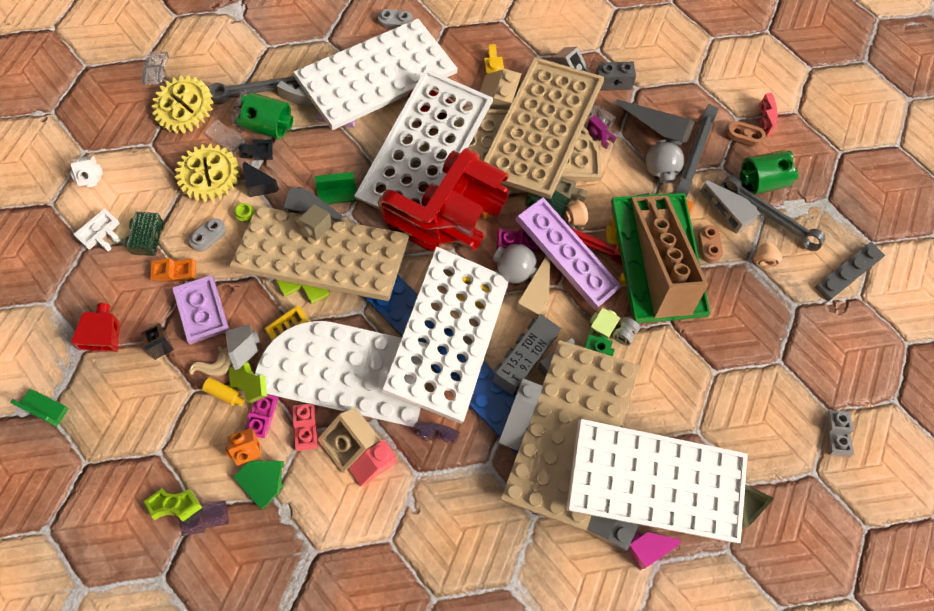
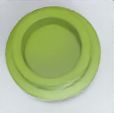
[234,203,254,222]

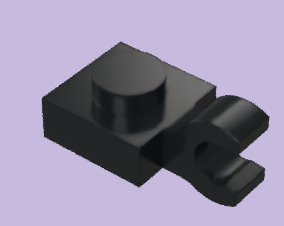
[239,139,273,160]

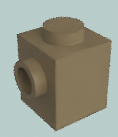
[299,204,332,241]

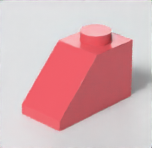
[349,439,397,487]

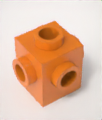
[225,427,262,466]

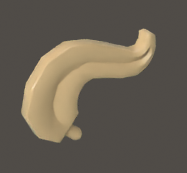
[189,346,233,377]

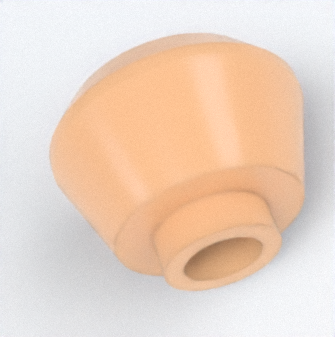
[564,200,588,226]
[754,243,782,267]

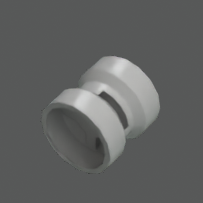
[613,317,640,346]

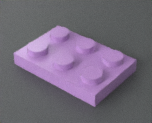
[173,275,230,344]

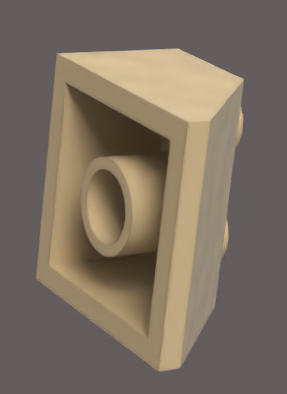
[480,69,522,110]
[317,407,382,473]

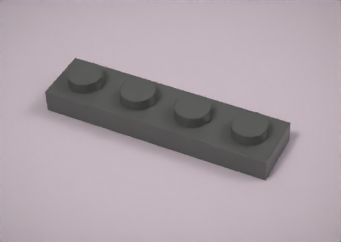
[815,242,886,301]

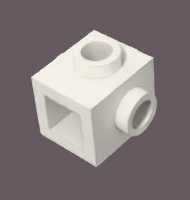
[71,155,103,188]

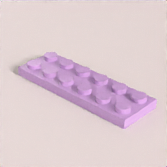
[515,198,622,310]

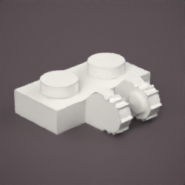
[74,208,121,252]

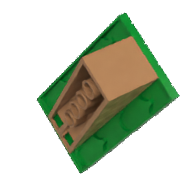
[611,193,710,324]

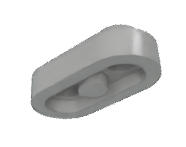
[378,9,413,29]
[189,218,226,252]

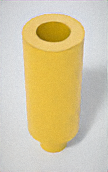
[202,377,245,406]

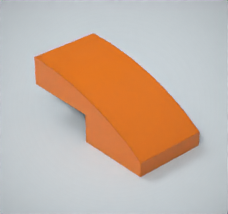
[150,258,196,281]

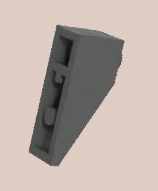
[284,187,343,222]

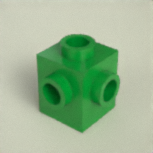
[584,335,615,356]

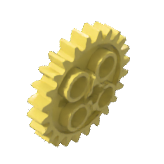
[152,75,213,134]
[175,144,240,203]

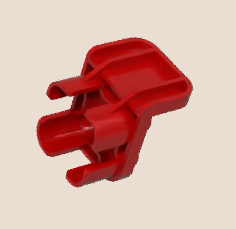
[378,148,509,251]

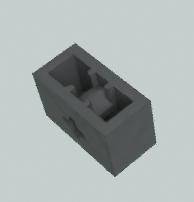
[595,61,636,91]

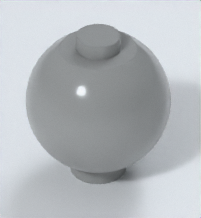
[645,140,684,184]
[493,244,538,284]

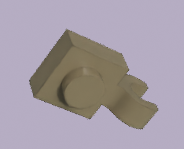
[552,177,587,203]

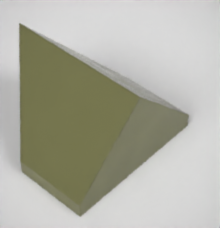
[742,484,775,529]

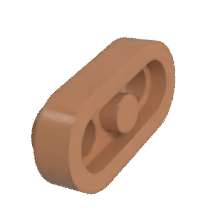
[727,121,766,146]
[698,225,723,263]

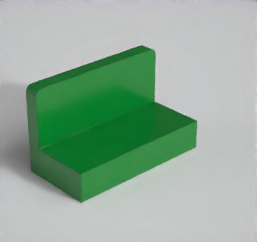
[315,172,357,205]
[10,389,69,427]

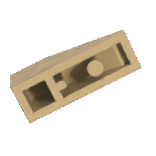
[516,255,550,320]

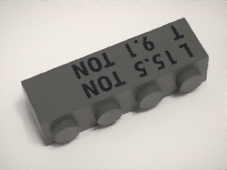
[492,315,561,396]

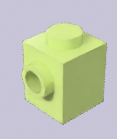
[588,308,620,339]

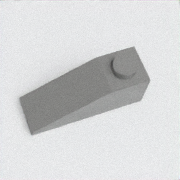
[700,180,760,234]
[499,379,543,451]

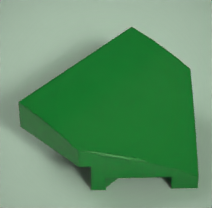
[233,461,284,509]

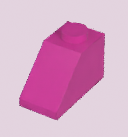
[627,532,681,570]

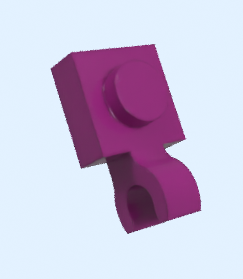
[587,115,616,149]

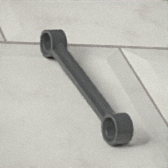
[209,76,300,104]
[675,104,719,197]
[720,175,826,251]

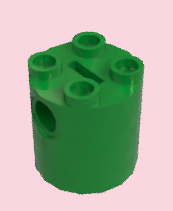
[237,92,294,140]
[739,150,799,195]

